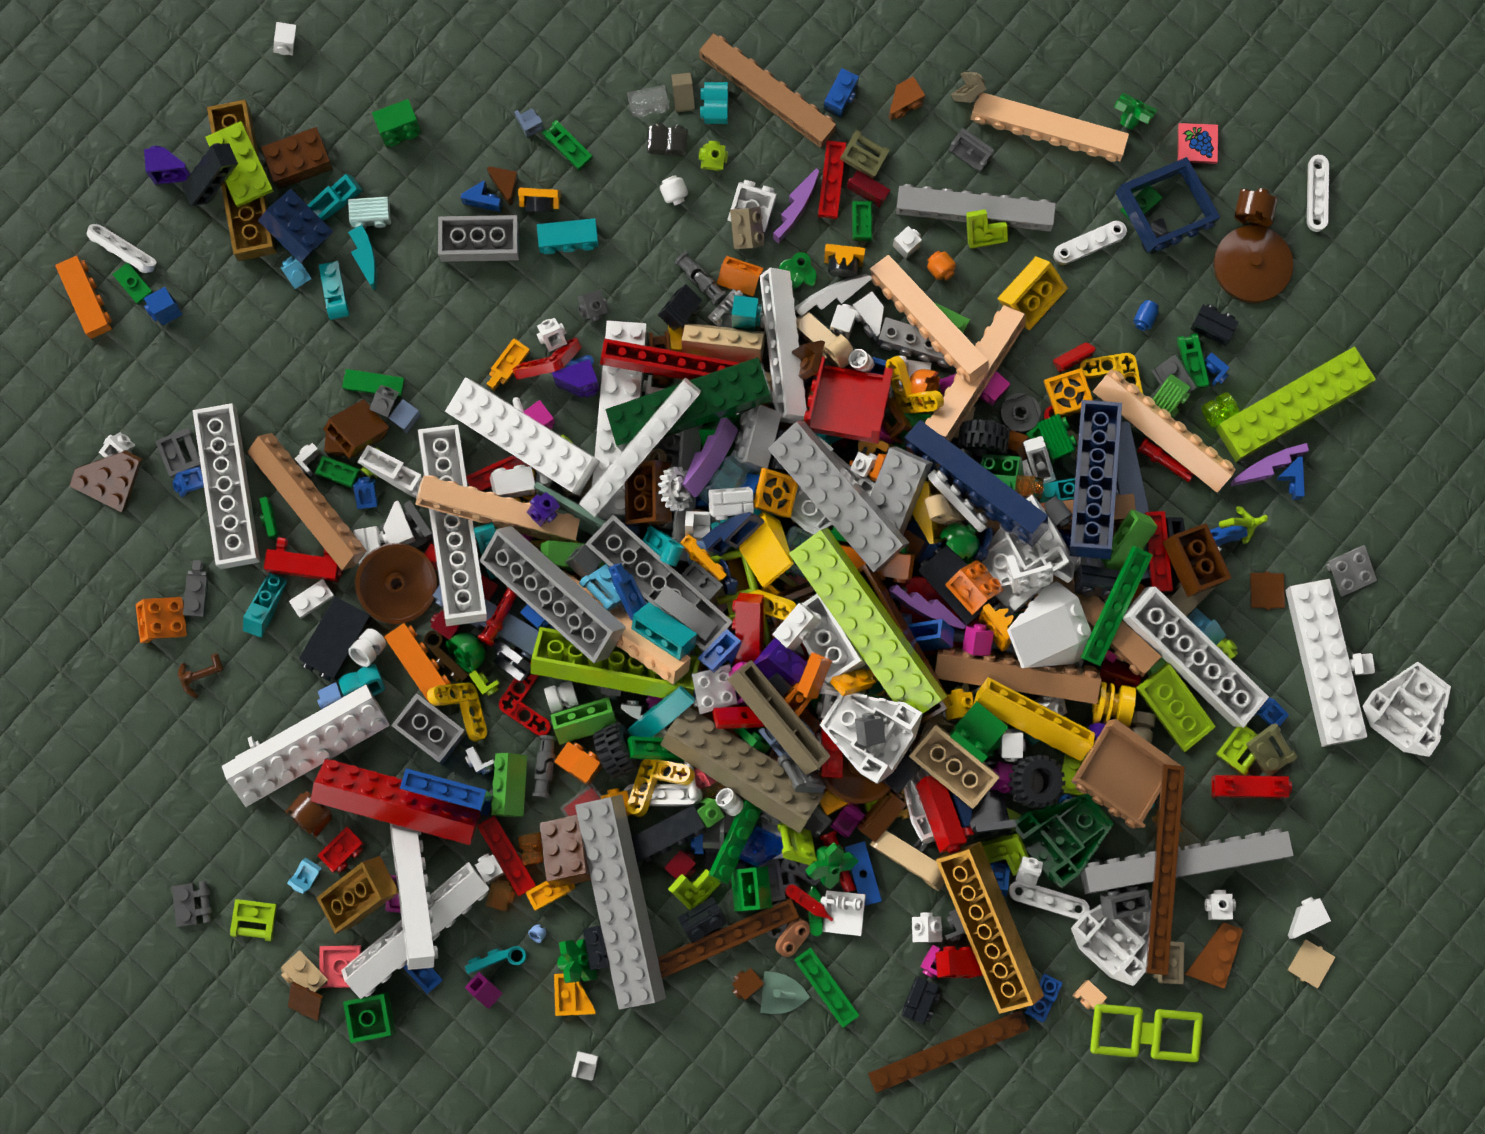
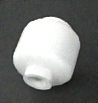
[660,175,688,206]

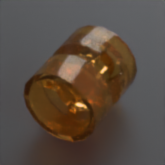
[518,832,544,866]

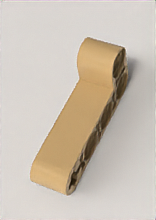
[796,311,854,368]
[924,494,985,526]
[870,830,945,891]

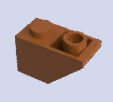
[889,76,925,120]

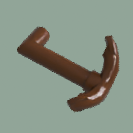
[178,653,224,698]

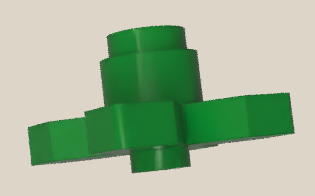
[1114,93,1157,130]
[805,843,859,889]
[557,939,598,983]

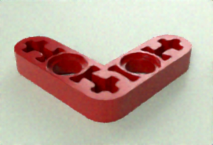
[512,338,581,379]
[499,662,551,736]

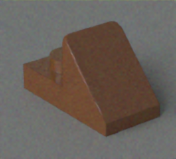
[792,340,825,380]

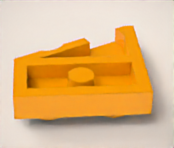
[554,973,596,1016]

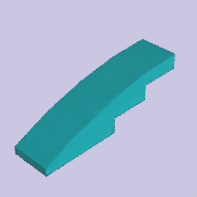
[627,685,695,737]

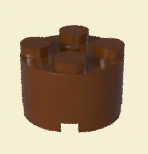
[1234,188,1278,227]
[285,791,332,838]

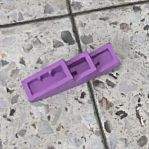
[773,168,819,244]
[682,418,738,497]
[1231,443,1309,486]
[888,585,966,629]

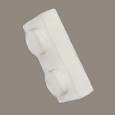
[289,579,335,618]

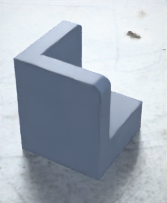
[514,109,544,137]
[389,399,421,434]

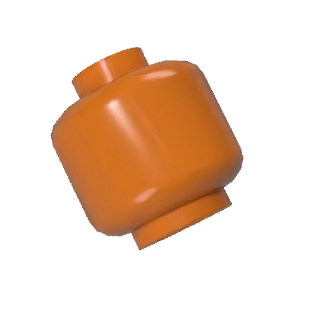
[927,251,956,281]

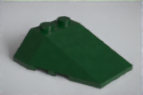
[1014,794,1114,888]

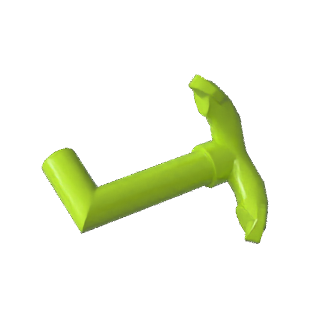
[1219,506,1268,544]

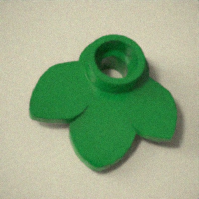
[779,252,817,290]

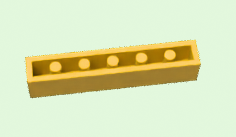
[974,677,1095,761]

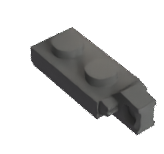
[183,560,208,617]

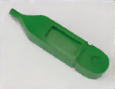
[808,884,823,937]

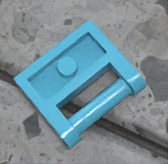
[579,564,622,611]

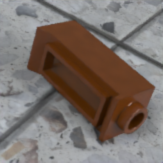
[649,331,673,386]
[883,395,913,444]
[857,789,907,842]

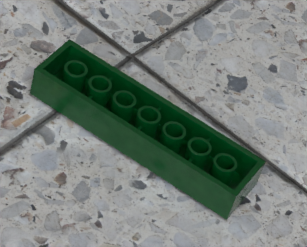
[605,357,774,452]

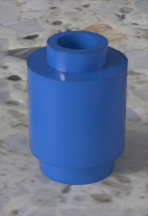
[1133,300,1159,331]

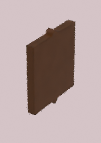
[1250,571,1285,610]
[288,982,323,1021]

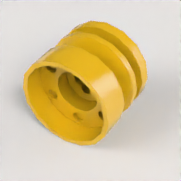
[1092,681,1136,728]

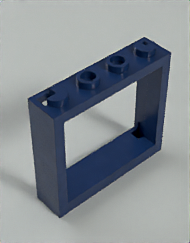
[1115,157,1220,253]

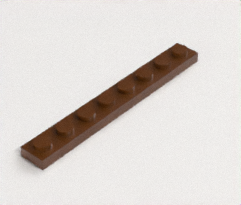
[658,898,799,979]
[868,1010,1029,1093]

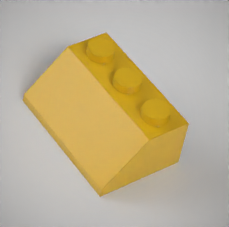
[997,257,1068,330]

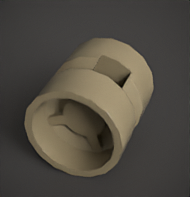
[1129,711,1156,744]

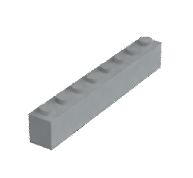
[896,184,1055,232]

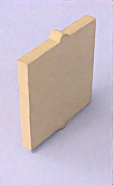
[1287,939,1335,988]

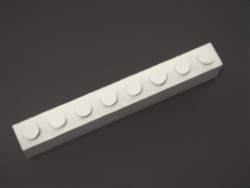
[760,268,807,424]
[579,378,701,517]
[390,823,438,970]

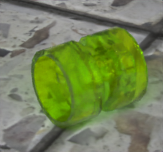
[1201,392,1239,428]

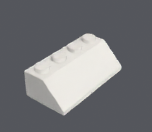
[802,594,866,684]

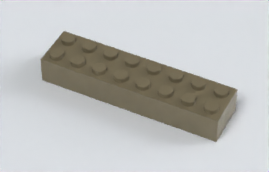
[660,707,825,833]

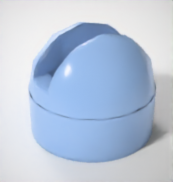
[528,925,547,943]

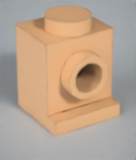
[1072,980,1107,1010]

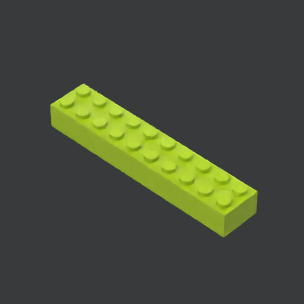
[789,527,947,713]

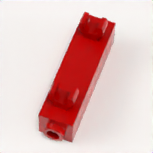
[263,537,343,582]
[915,775,974,854]
[1211,775,1292,799]

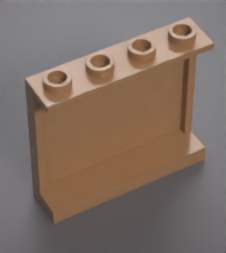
[1071,719,1181,829]

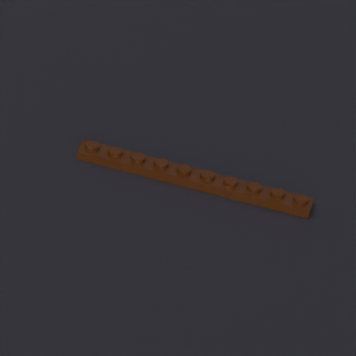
[1146,764,1185,975]

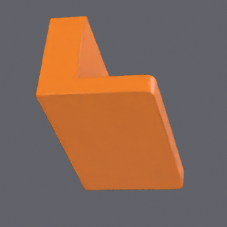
[717,256,764,296]
[797,652,832,699]

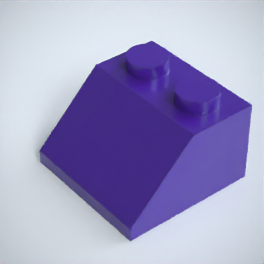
[144,146,191,185]
[552,359,600,398]
[753,637,808,686]

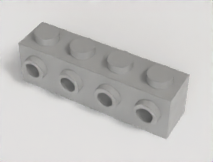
[878,317,953,368]

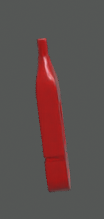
[785,884,833,922]

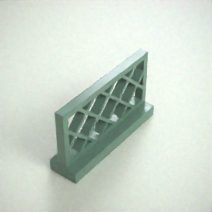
[534,482,607,536]

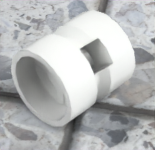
[348,629,387,667]
[544,681,579,713]

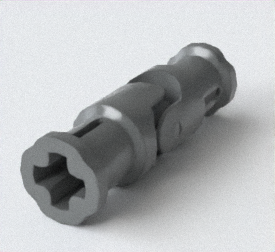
[674,251,727,305]
[532,735,557,798]

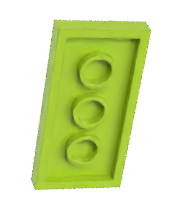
[205,121,274,208]
[1136,663,1216,752]

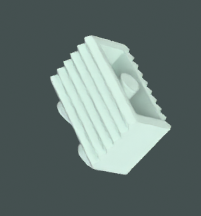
[348,197,391,229]

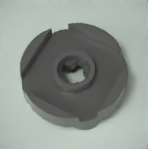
[1000,393,1041,433]

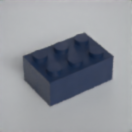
[258,189,333,263]

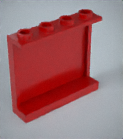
[804,357,893,444]

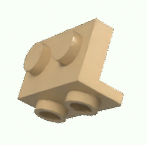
[281,950,328,992]

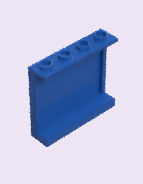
[400,768,493,816]

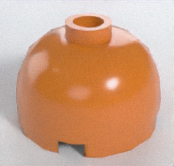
[910,369,940,406]

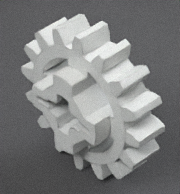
[658,467,693,511]

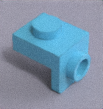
[280,256,311,289]
[287,857,322,894]

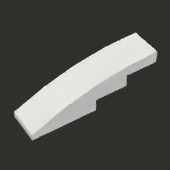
[794,273,872,316]
[358,445,423,499]

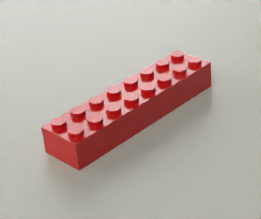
[311,759,482,845]

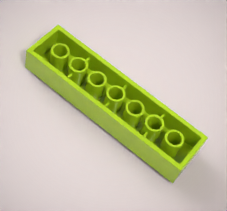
[1215,346,1376,463]
[531,627,700,698]

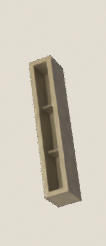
[727,660,830,775]

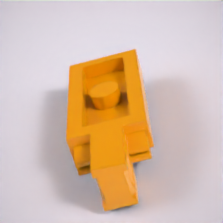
[487,338,530,391]
[680,534,726,582]
[830,668,878,696]
[525,881,576,911]

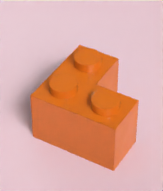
[554,742,603,787]

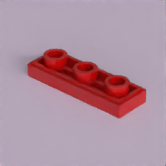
[712,707,765,729]

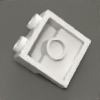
[728,180,777,232]

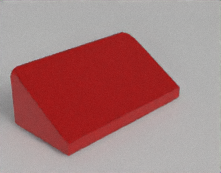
[1053,343,1096,373]

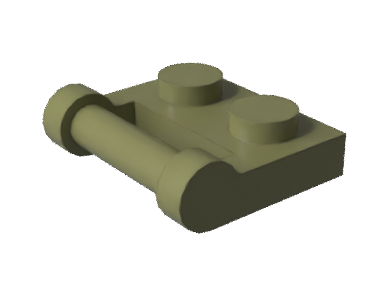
[840,130,890,179]
[1246,723,1297,776]

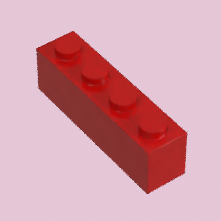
[732,593,764,667]

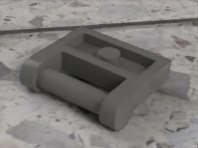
[155,428,201,478]
[777,754,826,793]

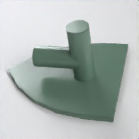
[760,971,810,1014]

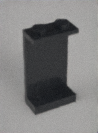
[917,545,997,628]
[299,596,373,682]
[969,759,1017,840]

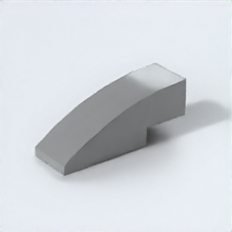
[654,585,718,641]

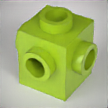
[699,141,728,171]

